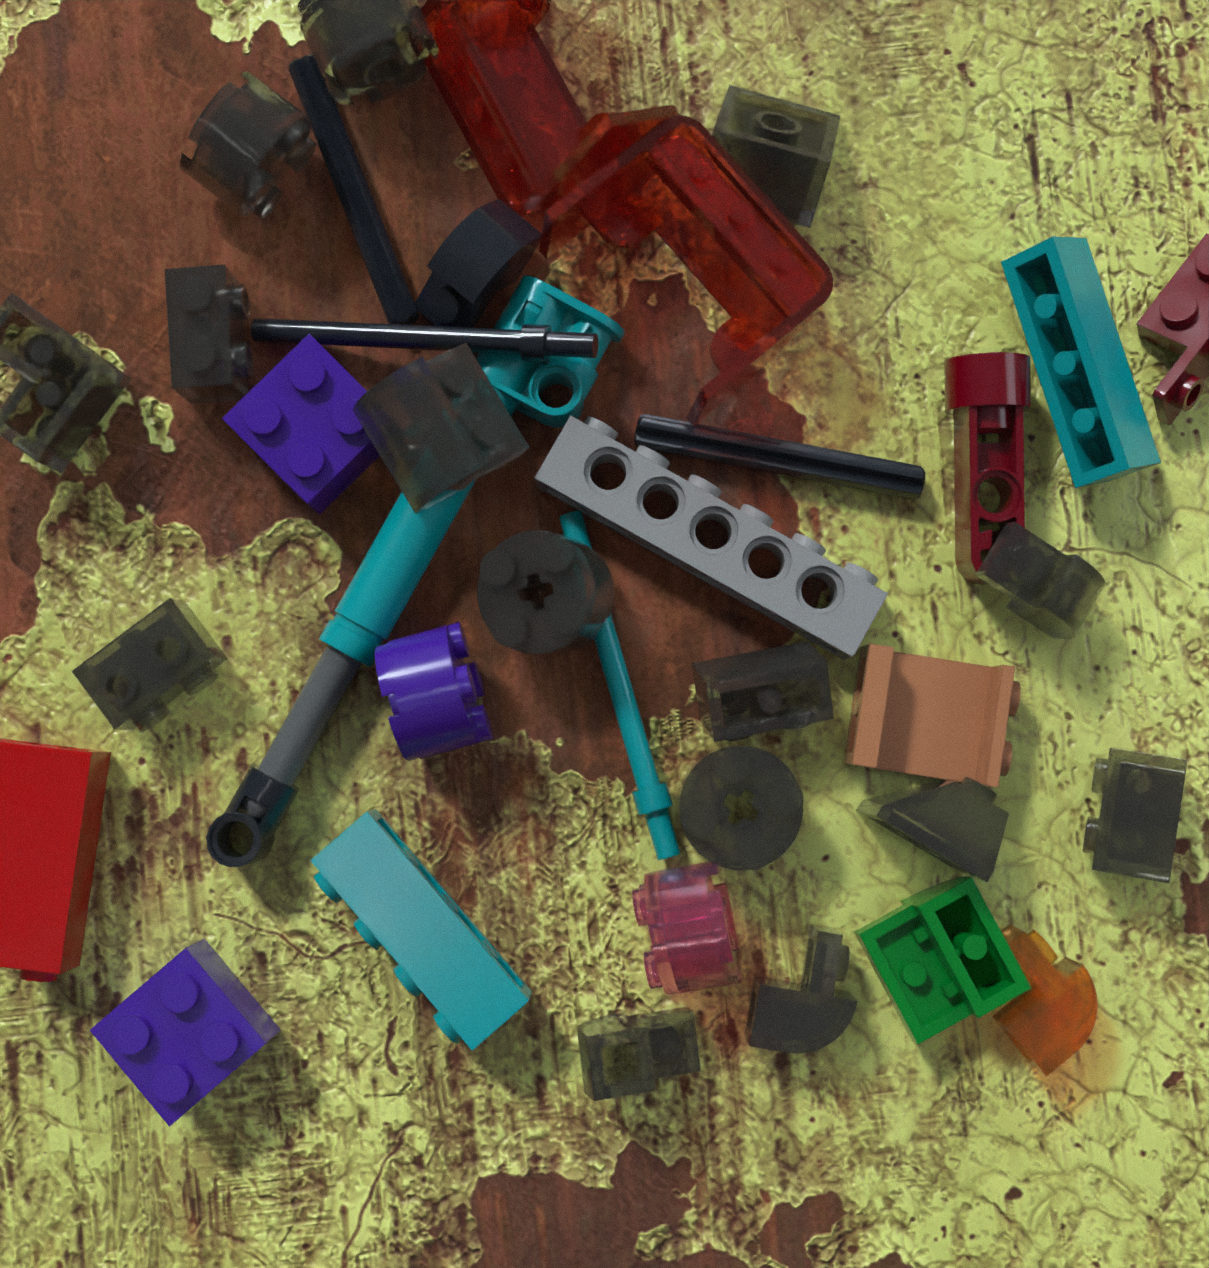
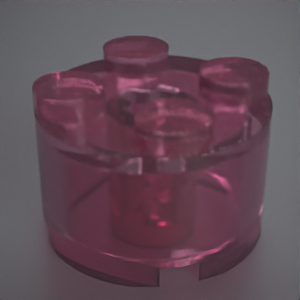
[632,860,742,996]

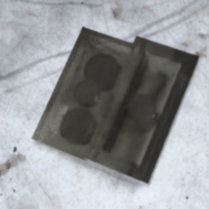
[352,343,529,514]

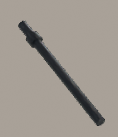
[251,318,599,362]

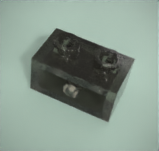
[164,264,254,404]
[72,598,228,732]
[692,641,834,742]
[1083,746,1188,883]

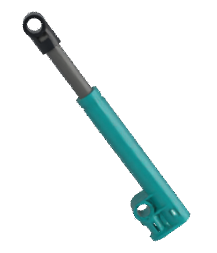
[206,276,625,867]

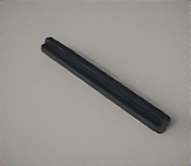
[288,55,419,325]
[634,414,926,500]

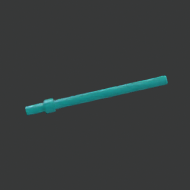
[559,511,681,860]

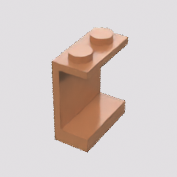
[843,643,1021,787]

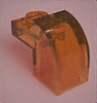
[992,925,1098,1077]

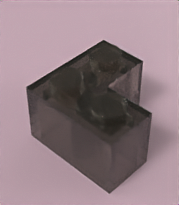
[0,292,131,473]

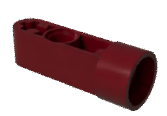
[944,352,1031,585]

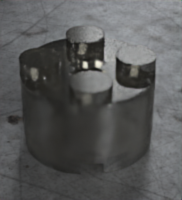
[297,0,439,105]
[180,71,317,219]
[477,530,614,654]
[676,746,803,870]

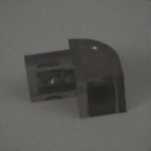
[975,522,1106,639]
[744,924,858,1053]
[577,1007,701,1101]

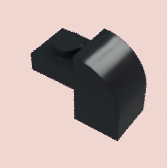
[415,199,544,328]

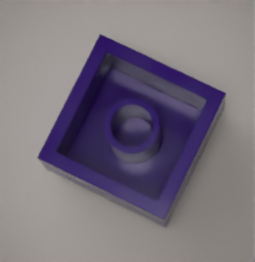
[222,334,403,514]
[90,938,281,1127]

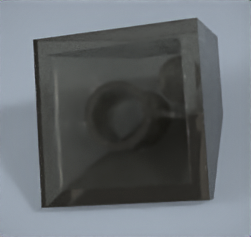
[710,85,840,228]
[856,777,1009,882]

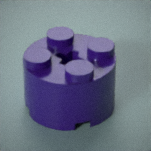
[375,622,493,761]

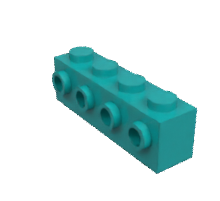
[1001,236,1161,488]
[310,809,532,1051]

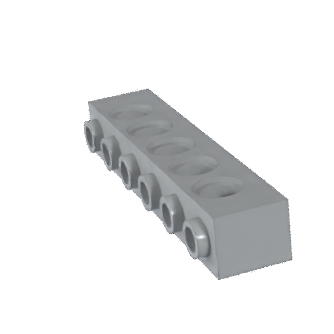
[535,415,888,660]

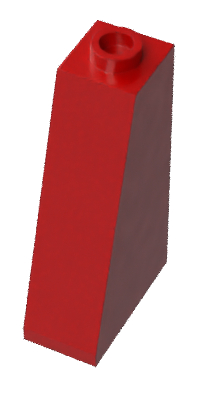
[0,738,111,982]

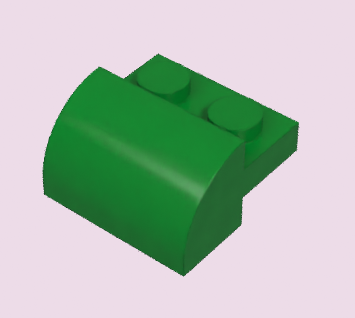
[854,876,1032,1044]

